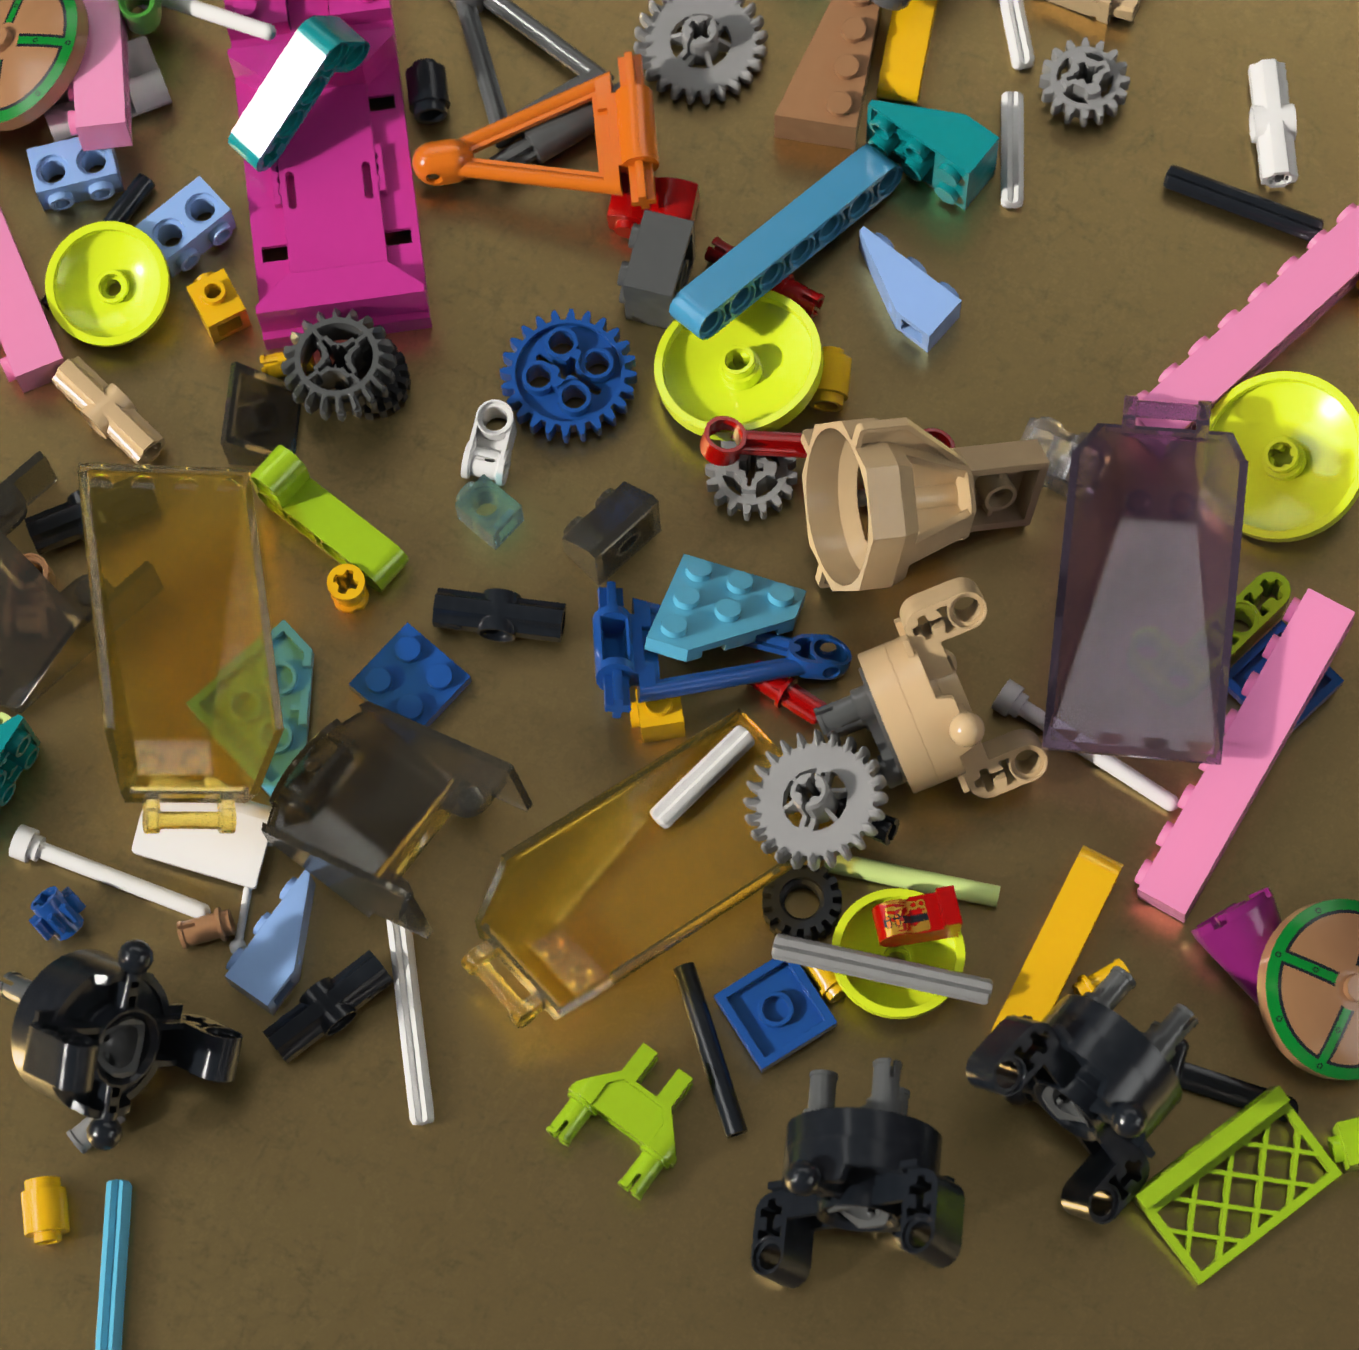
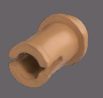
[176,907,236,949]

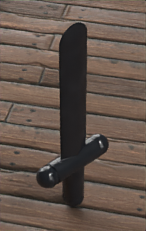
[1169,1039,1299,1122]

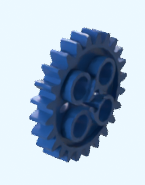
[500,309,637,443]

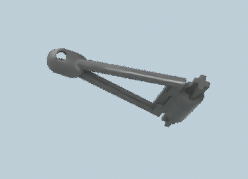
[449,0,620,164]

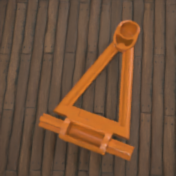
[412,51,659,209]

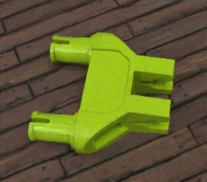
[545,1042,694,1200]

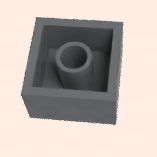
[617,210,696,329]

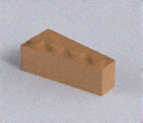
[774,0,882,150]

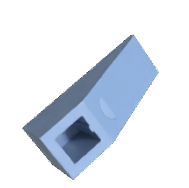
[859,226,962,353]
[225,870,316,1015]

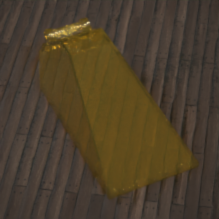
[77,462,284,834]
[461,708,834,1028]

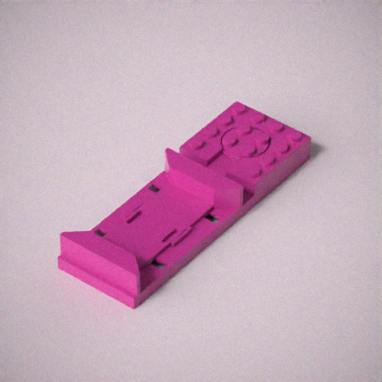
[224,0,432,350]

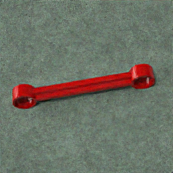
[700,416,955,466]

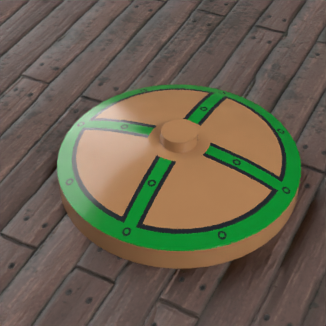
[0,0,89,131]
[1257,899,1359,1080]

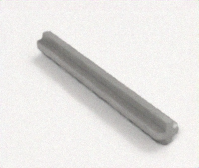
[771,934,993,1005]

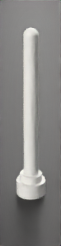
[137,0,277,41]
[991,679,1179,811]
[9,824,211,918]

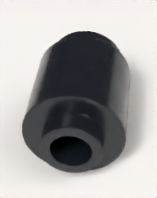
[405,58,450,123]

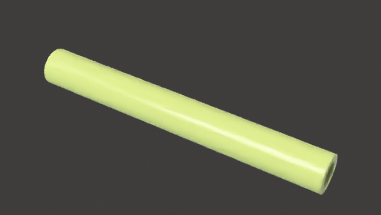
[824,855,1001,907]

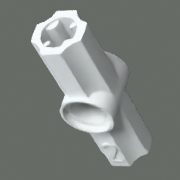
[1248,59,1298,188]

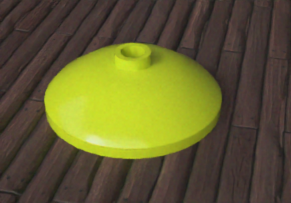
[45,221,170,347]
[831,888,966,1019]

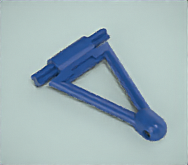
[592,581,852,719]

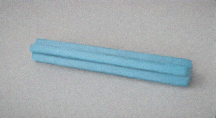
[95,1179,132,1350]

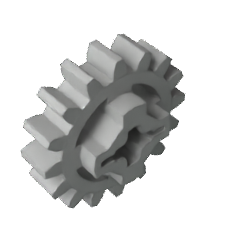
[1039,38,1130,127]
[705,441,798,521]

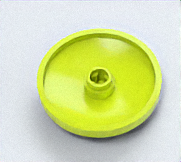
[654,291,824,441]
[1196,371,1359,542]

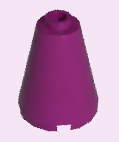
[1191,886,1282,1006]

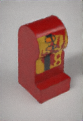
[871,885,963,947]

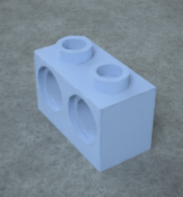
[26,137,124,211]
[135,175,237,278]

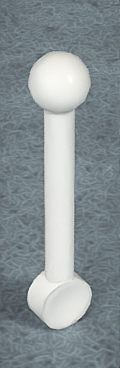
[229,887,252,954]

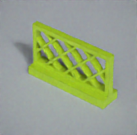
[1132,1085,1342,1284]

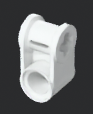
[461,399,517,486]

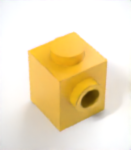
[186,268,251,344]
[629,686,686,743]

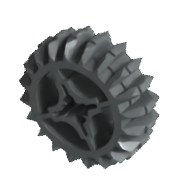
[281,307,397,422]

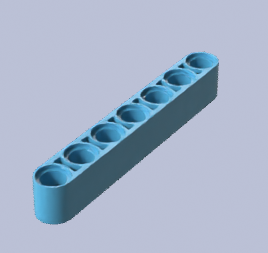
[669,144,903,340]

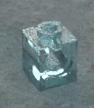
[455,474,524,550]

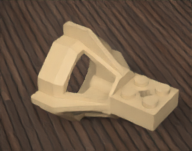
[800,417,1050,592]

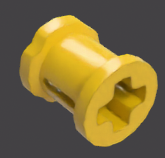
[326,563,370,614]

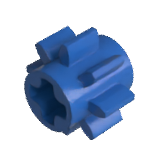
[29,886,86,941]

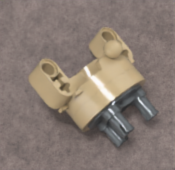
[813,577,1048,798]

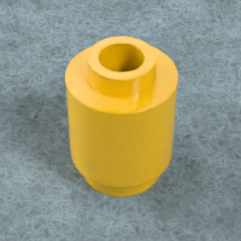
[809,346,852,412]
[21,1176,70,1245]

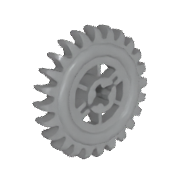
[633,0,768,105]
[743,729,888,871]

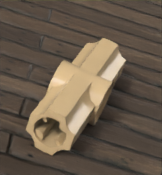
[52,356,166,467]

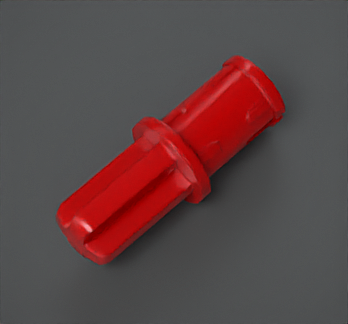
[748,659,827,725]

